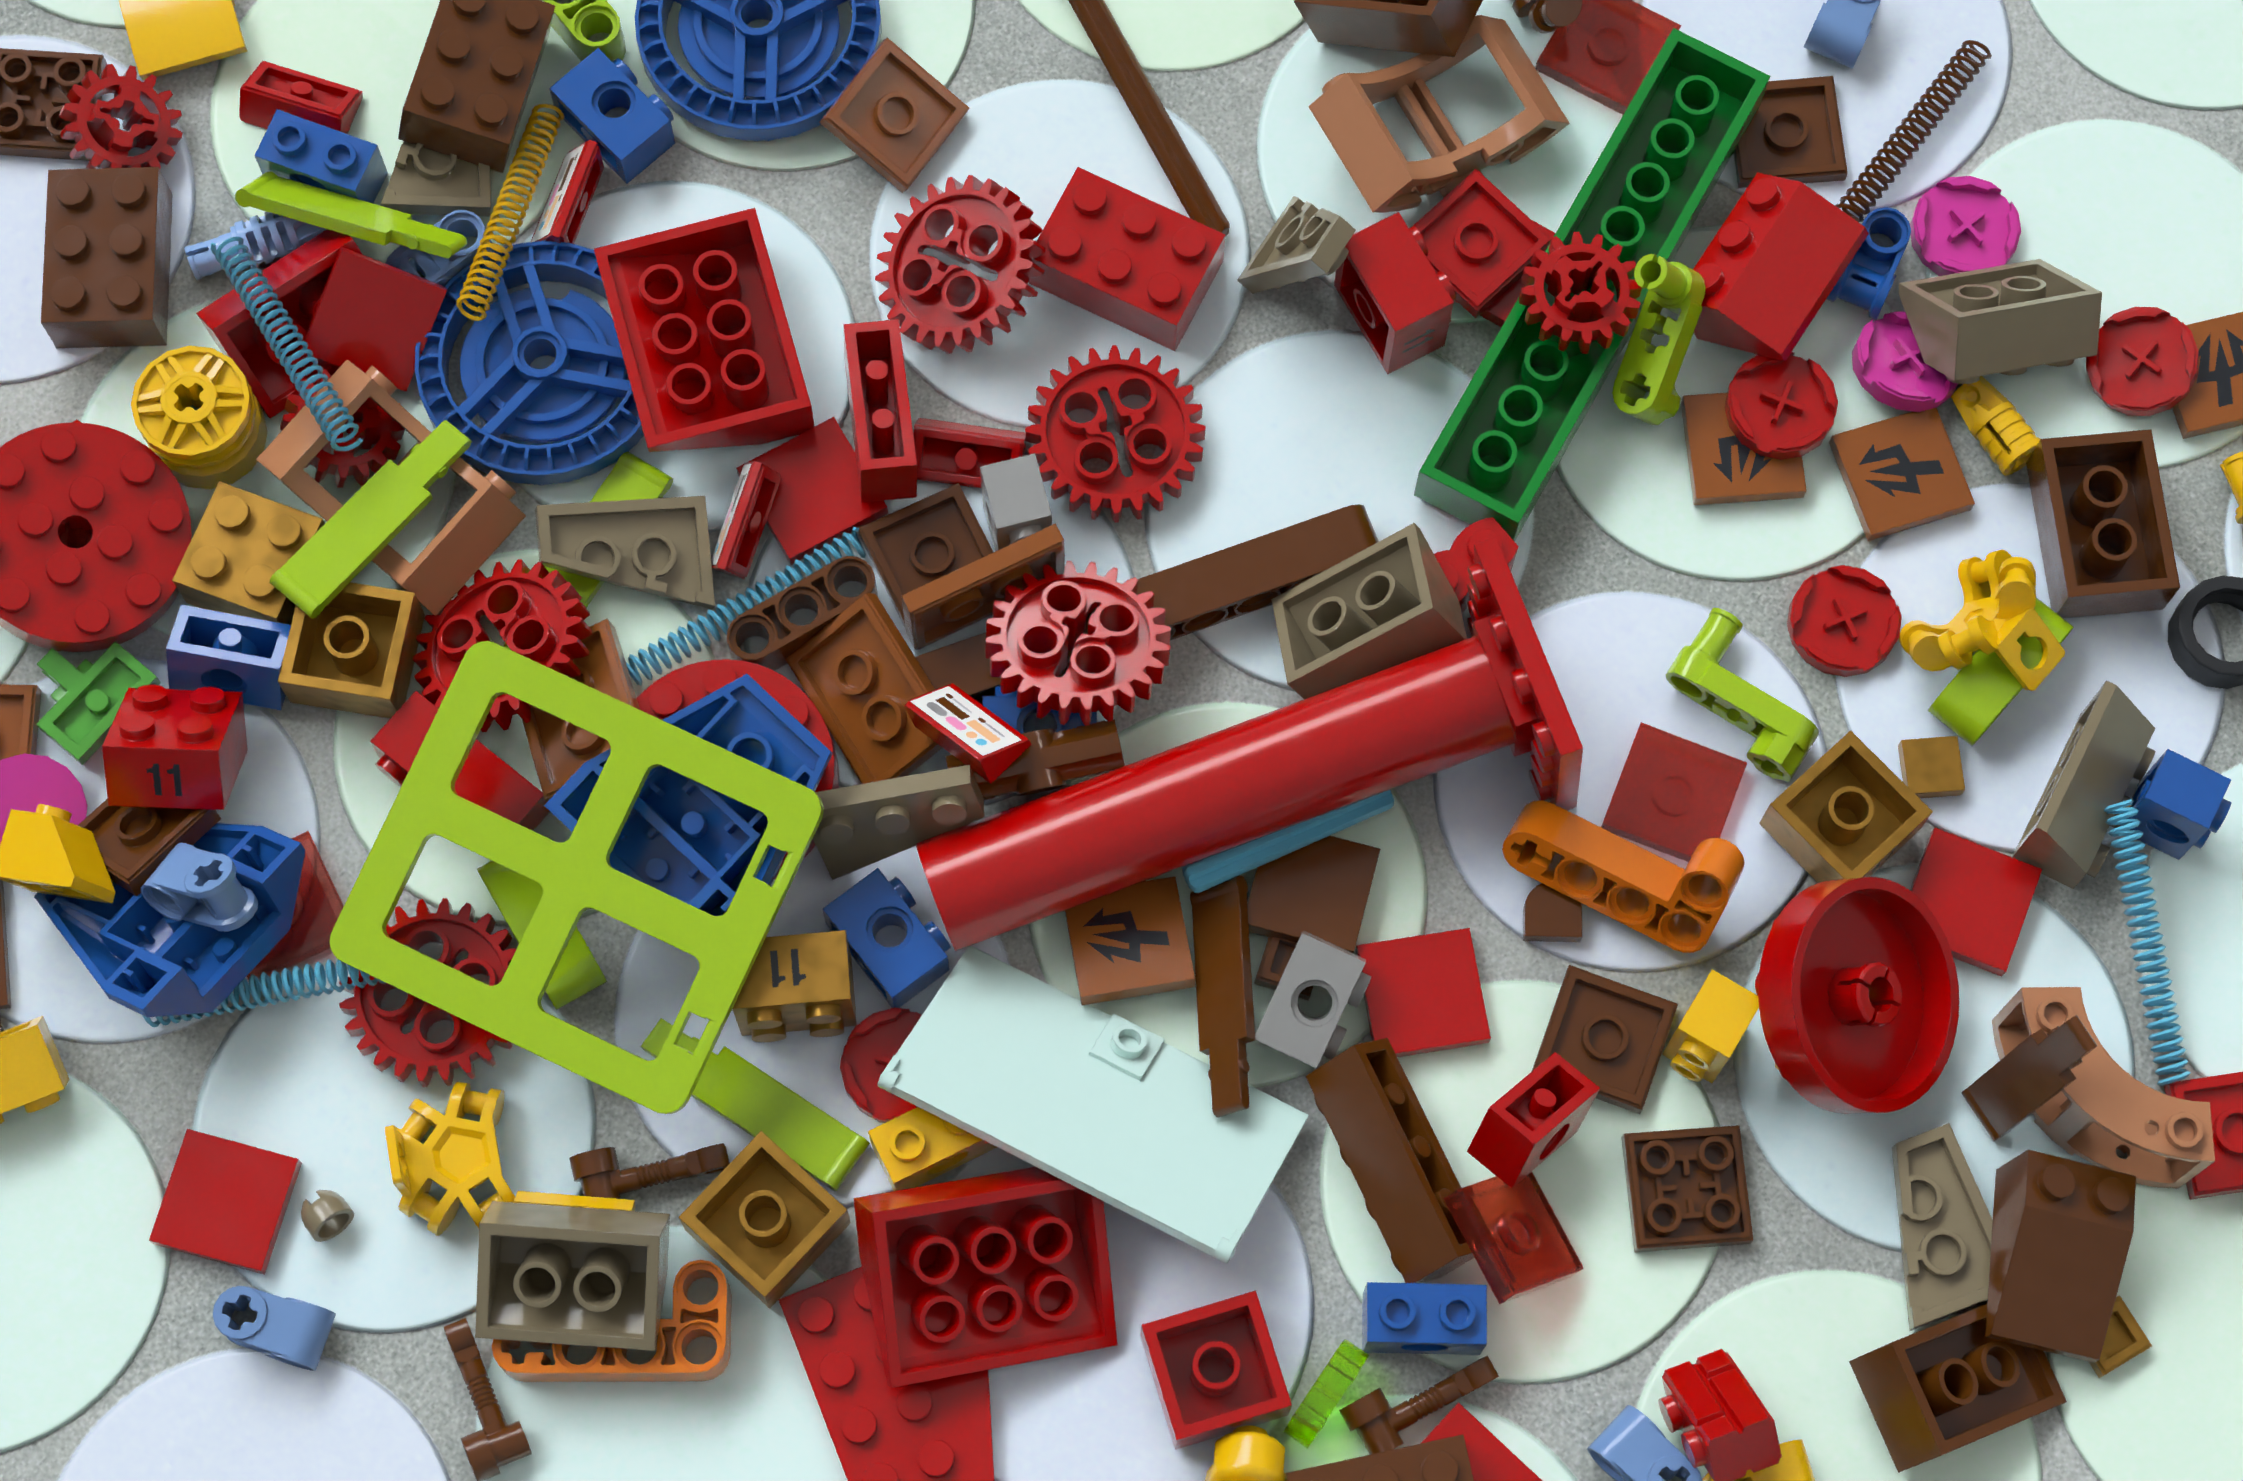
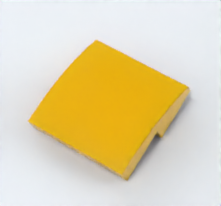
[119,0,248,81]

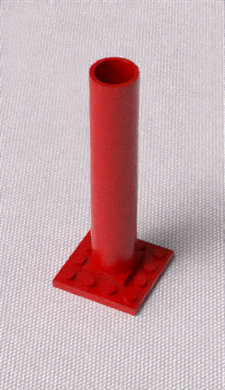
[916,536,1583,951]

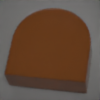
[1523,883,1582,942]

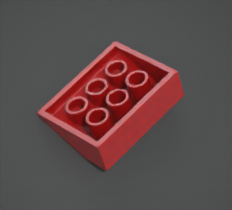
[594,208,815,452]
[853,1167,1118,1388]

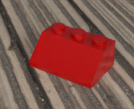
[1693,172,1869,362]
[196,229,363,419]

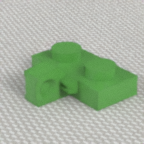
[36,641,161,766]

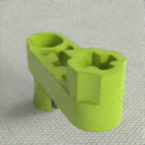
[1612,254,1706,425]
[1665,608,1819,782]

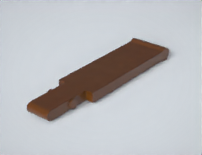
[1190,875,1256,1118]
[1961,1015,2098,1141]

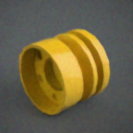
[131,346,268,490]

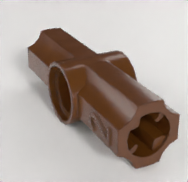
[945,719,1125,800]

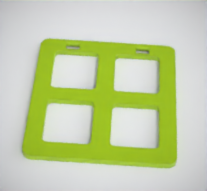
[330,641,824,1114]

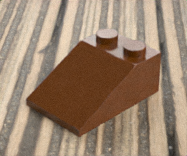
[1985,1149,2136,1363]
[1849,1304,2067,1473]

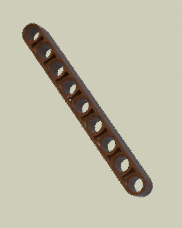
[916,504,1379,705]

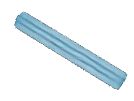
[1182,790,1394,893]

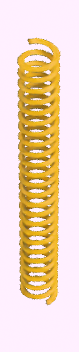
[456,104,564,321]

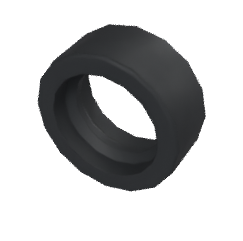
[2167,575,2243,689]

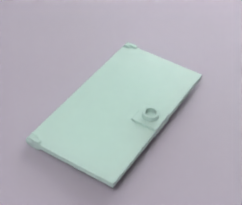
[877,946,1309,1264]

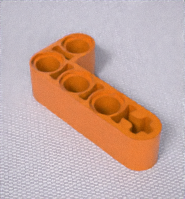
[1502,800,1745,953]
[492,1260,732,1382]

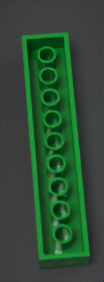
[1414,28,1771,542]

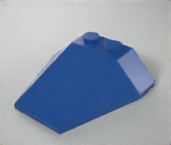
[544,674,833,916]
[34,823,306,1018]

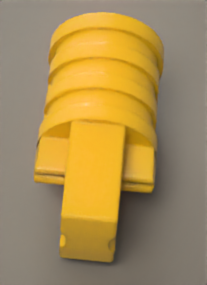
[1951,376,2040,476]

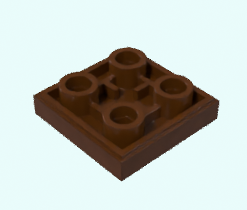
[0,48,107,161]
[1621,1125,1753,1252]

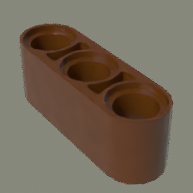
[727,556,878,671]

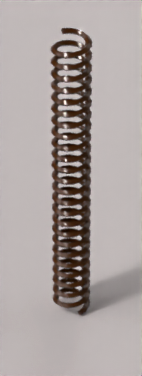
[1835,40,1992,222]

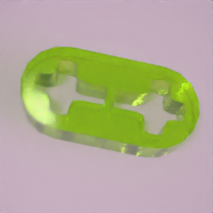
[1283,1339,1370,1449]

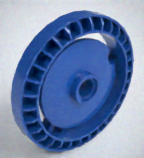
[635,0,882,141]
[415,241,644,485]

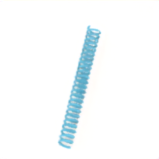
[210,237,363,451]
[626,527,866,686]
[2104,799,2190,1086]
[143,945,409,1027]

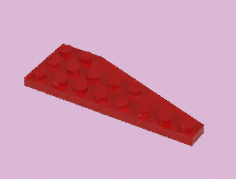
[778,1266,995,1481]

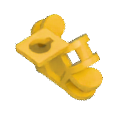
[1899,549,2065,691]
[385,1082,515,1236]

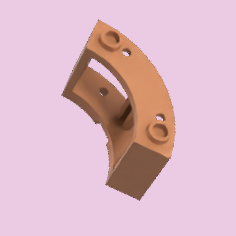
[1308,15,1570,213]
[256,360,526,616]
[1992,987,2215,1189]

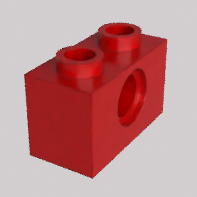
[1467,1052,1600,1189]

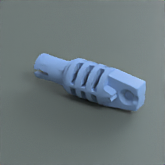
[184,212,326,280]

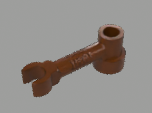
[569,1143,730,1199]
[443,1318,532,1481]
[1339,1355,1499,1455]

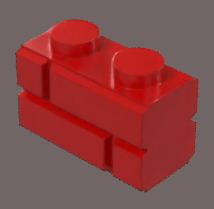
[1658,1349,1782,1481]

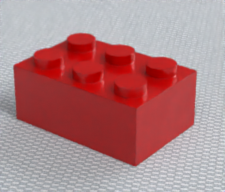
[1029,167,1225,351]

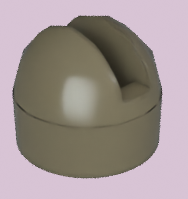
[301,1190,354,1242]

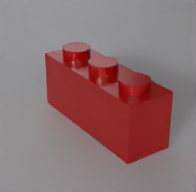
[843,319,917,503]
[370,691,550,831]

